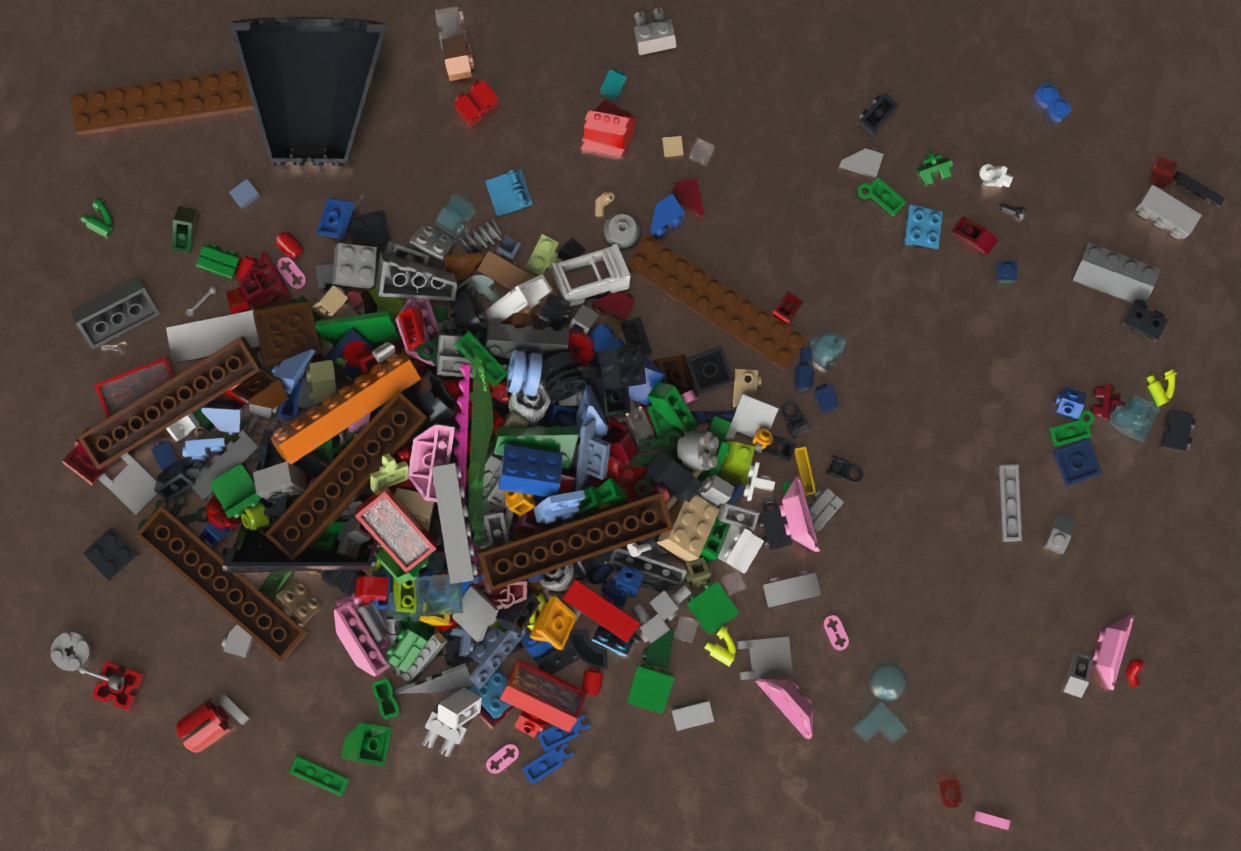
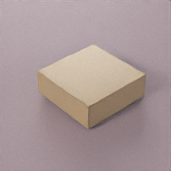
[662,136,684,158]

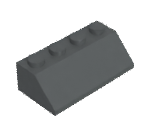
[1072,242,1160,305]
[71,276,160,350]

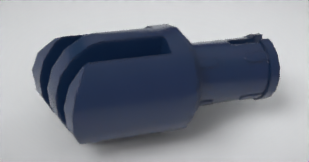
[795,348,815,392]
[587,556,614,584]

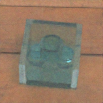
[415,574,463,616]

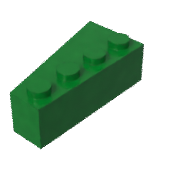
[492,425,579,469]

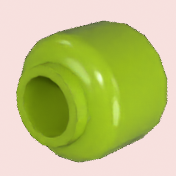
[241,503,270,531]

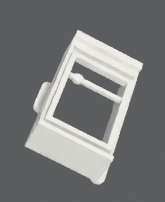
[552,243,630,308]
[484,274,552,329]

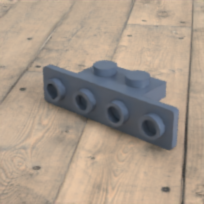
[574,419,611,492]
[469,627,528,689]

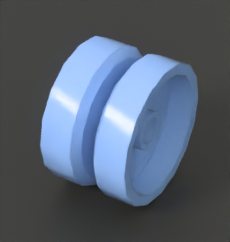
[506,350,542,396]

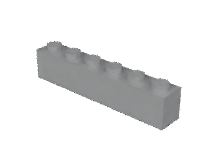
[432,463,478,584]

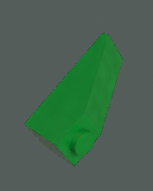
[647,382,699,437]
[699,505,731,563]

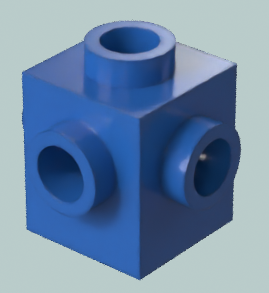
[1055,386,1087,419]
[613,565,645,597]

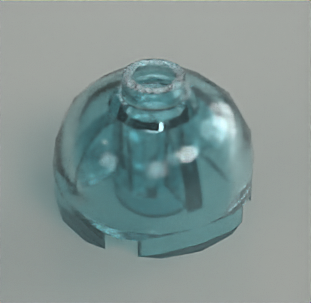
[810,331,846,371]
[869,663,908,701]

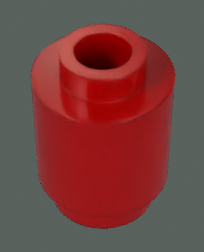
[276,231,304,260]
[236,255,257,281]
[582,667,603,696]

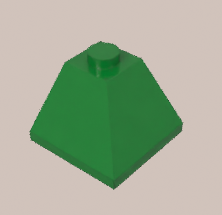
[341,723,392,766]

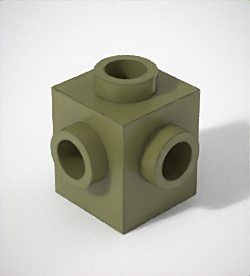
[685,557,713,589]

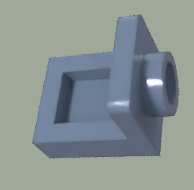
[450,626,474,657]

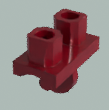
[1092,384,1125,421]

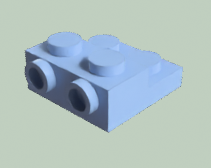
[182,438,229,462]
[533,490,586,524]

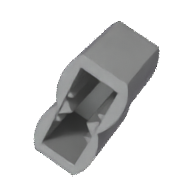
[696,475,735,507]

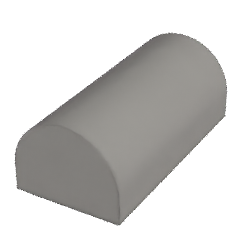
[717,502,760,531]

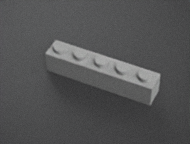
[401,633,447,685]

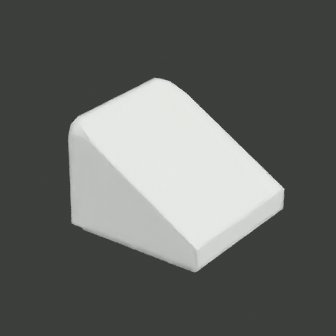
[372,342,395,363]

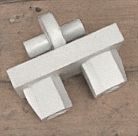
[979,164,1013,187]

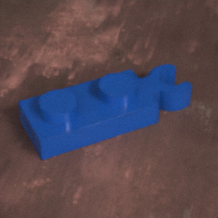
[537,715,590,752]
[522,743,574,785]

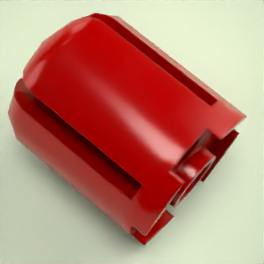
[176,698,233,752]

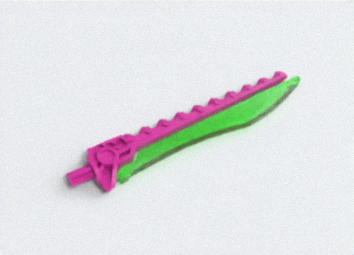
[444,356,493,561]

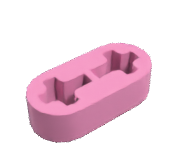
[277,257,307,290]
[681,390,699,405]
[823,615,849,650]
[486,744,519,774]
[973,811,1011,830]

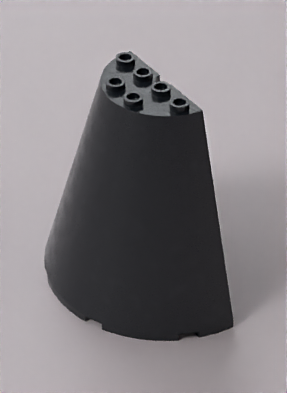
[230,17,386,166]
[223,428,381,573]

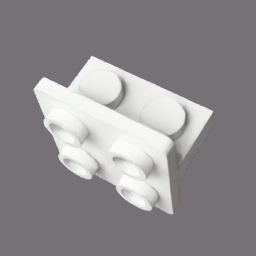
[409,224,455,269]
[743,462,775,502]
[718,524,764,573]

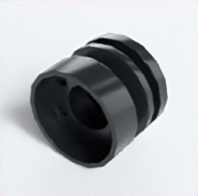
[540,352,587,401]

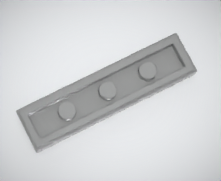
[999,464,1022,542]

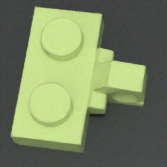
[525,234,563,276]
[371,453,409,493]

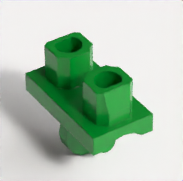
[916,151,953,185]

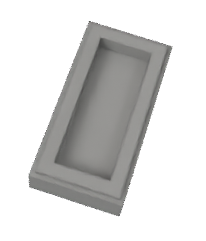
[358,600,388,642]

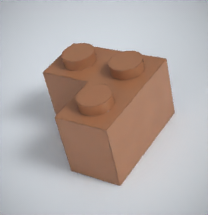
[442,35,474,81]

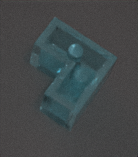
[434,194,476,240]
[1109,396,1160,443]
[852,702,908,744]

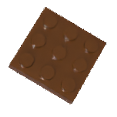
[252,301,321,367]

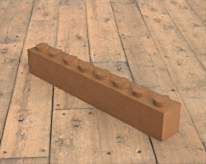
[477,250,621,338]

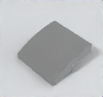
[437,334,479,378]
[468,453,506,509]
[452,585,499,642]

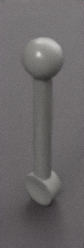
[186,286,217,316]

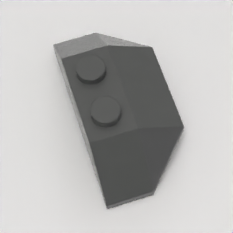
[609,542,688,592]

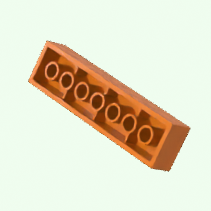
[270,353,421,464]

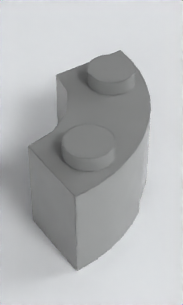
[763,571,821,607]

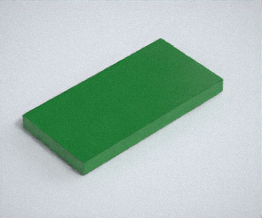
[315,311,401,347]

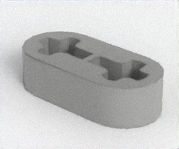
[217,693,249,725]

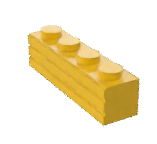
[794,446,816,496]

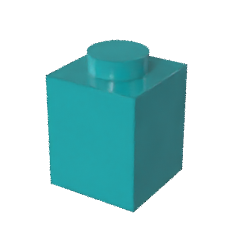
[600,69,627,101]

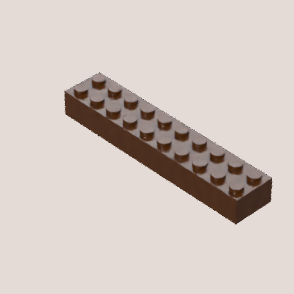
[70,69,254,136]
[626,233,807,372]
[78,335,264,470]
[264,391,429,562]
[474,491,673,591]
[135,506,309,662]

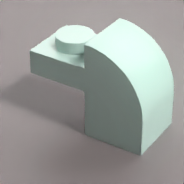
[458,275,501,305]

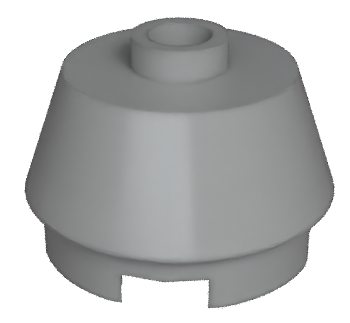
[603,211,641,249]
[540,564,576,591]

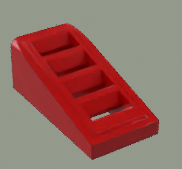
[398,306,425,350]

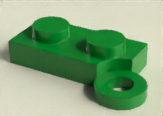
[857,177,906,217]
[1049,410,1094,447]

